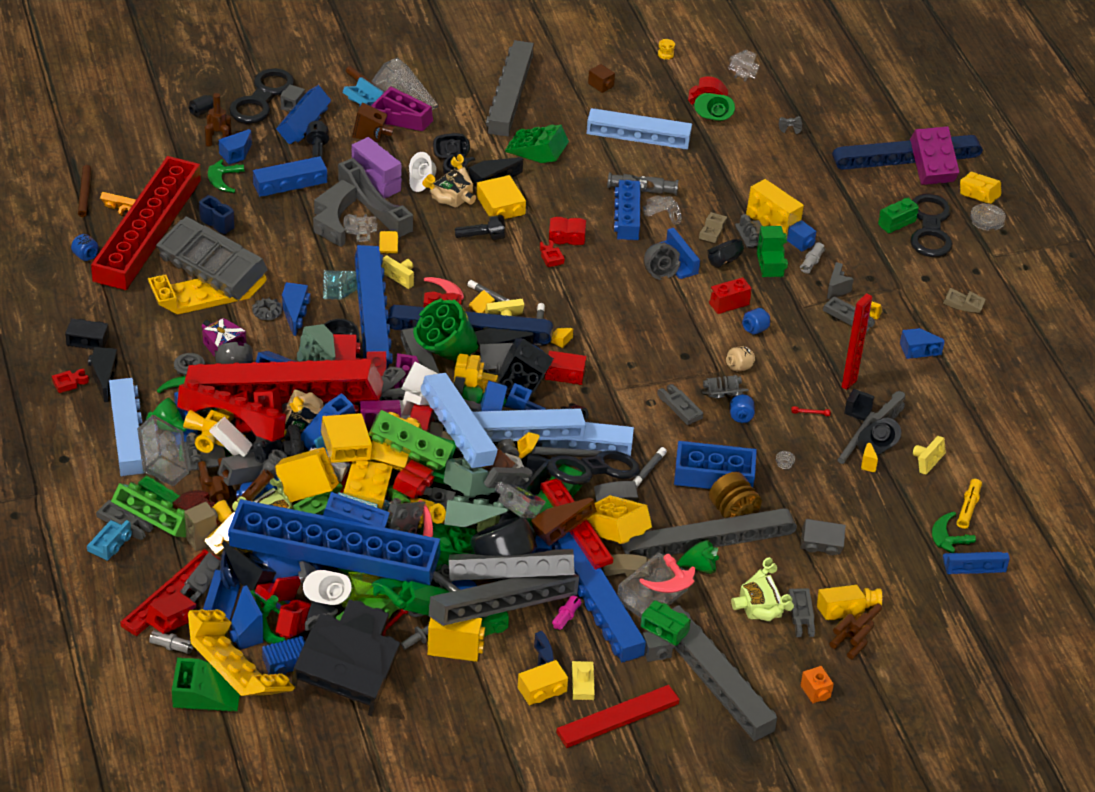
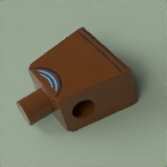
[352,103,395,142]

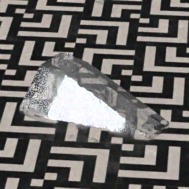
[371,57,438,110]

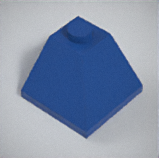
[229,585,263,650]

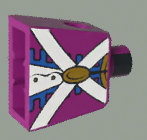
[202,318,246,357]

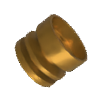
[709,472,762,518]

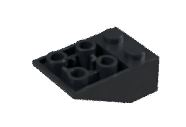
[496,338,554,401]

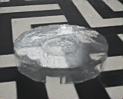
[970,203,1006,231]

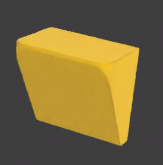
[379,231,398,253]
[469,290,495,313]
[869,302,882,320]
[551,328,573,348]
[517,432,540,459]
[861,443,878,472]

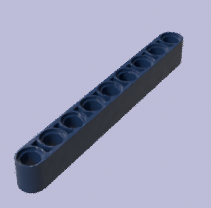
[832,135,983,170]
[386,305,554,344]

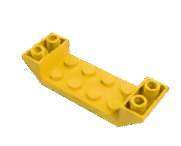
[148,274,267,314]
[188,609,295,696]

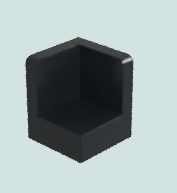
[844,388,875,421]

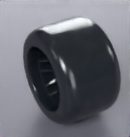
[470,517,537,556]

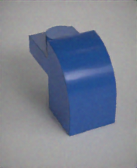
[505,383,546,410]

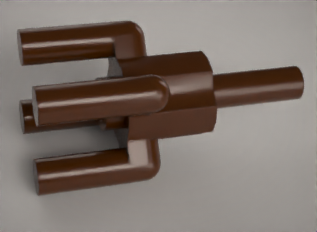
[205,93,232,147]
[198,457,231,503]
[829,603,882,660]

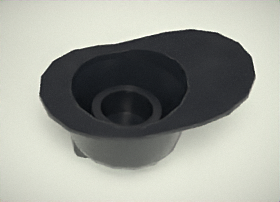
[857,418,901,455]

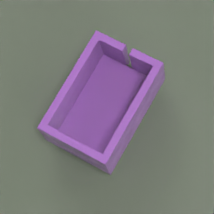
[352,137,402,198]

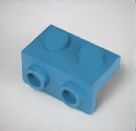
[343,77,384,106]
[87,520,132,561]

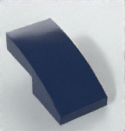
[534,631,554,666]

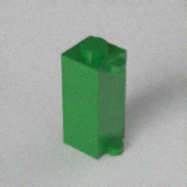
[399,581,449,616]

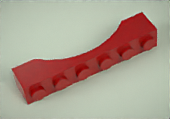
[177,380,286,442]

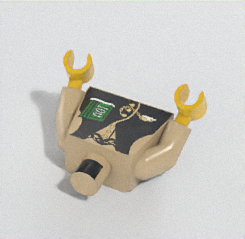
[422,154,476,207]
[281,390,323,441]

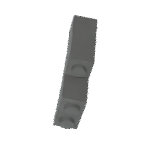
[313,179,356,247]
[218,432,266,486]

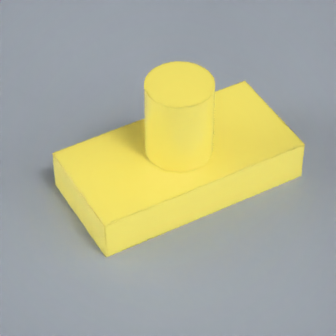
[382,255,414,289]
[485,299,524,316]
[913,436,946,475]
[572,661,595,700]

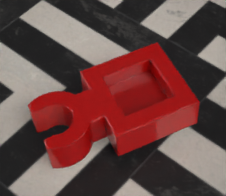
[540,240,565,267]
[52,369,89,393]

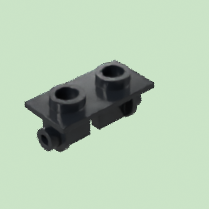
[247,436,286,463]

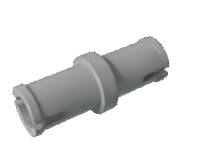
[800,242,825,274]
[149,630,193,654]

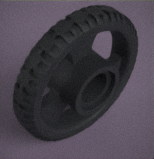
[282,425,304,457]

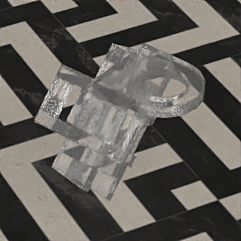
[728,50,760,82]
[643,195,681,225]
[344,214,378,242]

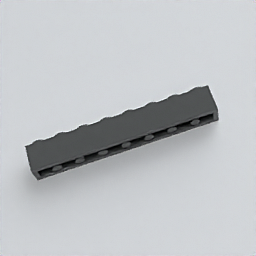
[486,40,534,136]
[429,574,579,626]
[672,605,777,741]

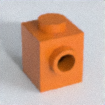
[800,666,834,704]

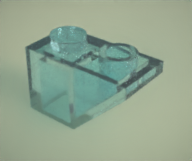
[323,271,357,299]

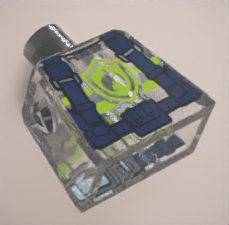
[495,481,546,519]

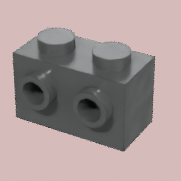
[800,519,846,555]

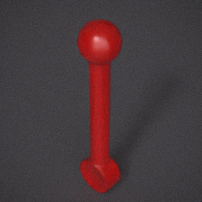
[791,406,831,417]
[382,609,408,636]

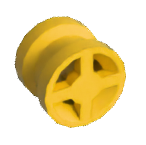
[658,39,675,59]
[863,588,882,609]

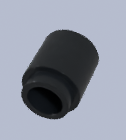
[188,95,214,117]

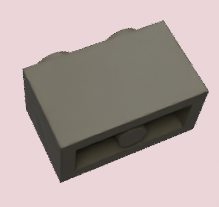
[184,502,218,551]

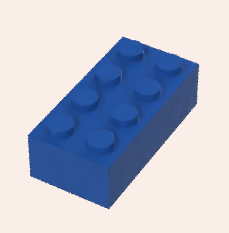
[674,441,757,489]

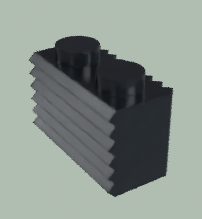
[65,319,109,350]

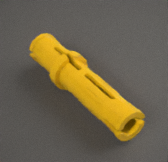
[957,479,982,529]

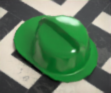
[694,93,735,121]

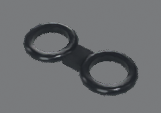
[229,68,294,124]
[910,194,953,257]
[547,450,640,485]

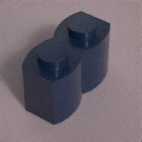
[199,195,234,234]

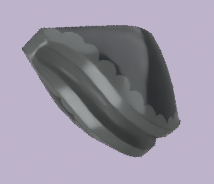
[305,601,338,631]

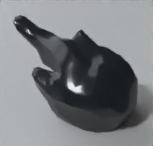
[442,154,475,174]

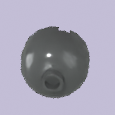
[644,242,681,280]
[215,342,253,364]

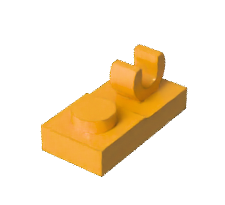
[100,192,136,216]

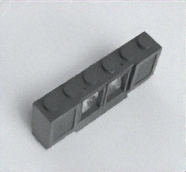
[156,216,268,301]

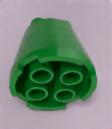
[413,298,478,363]

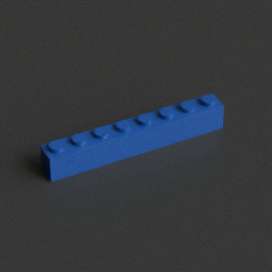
[354,245,392,369]
[552,532,646,663]

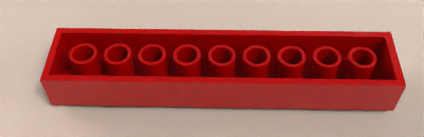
[91,156,201,290]
[184,359,383,404]

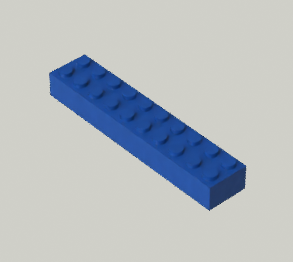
[228,499,441,585]

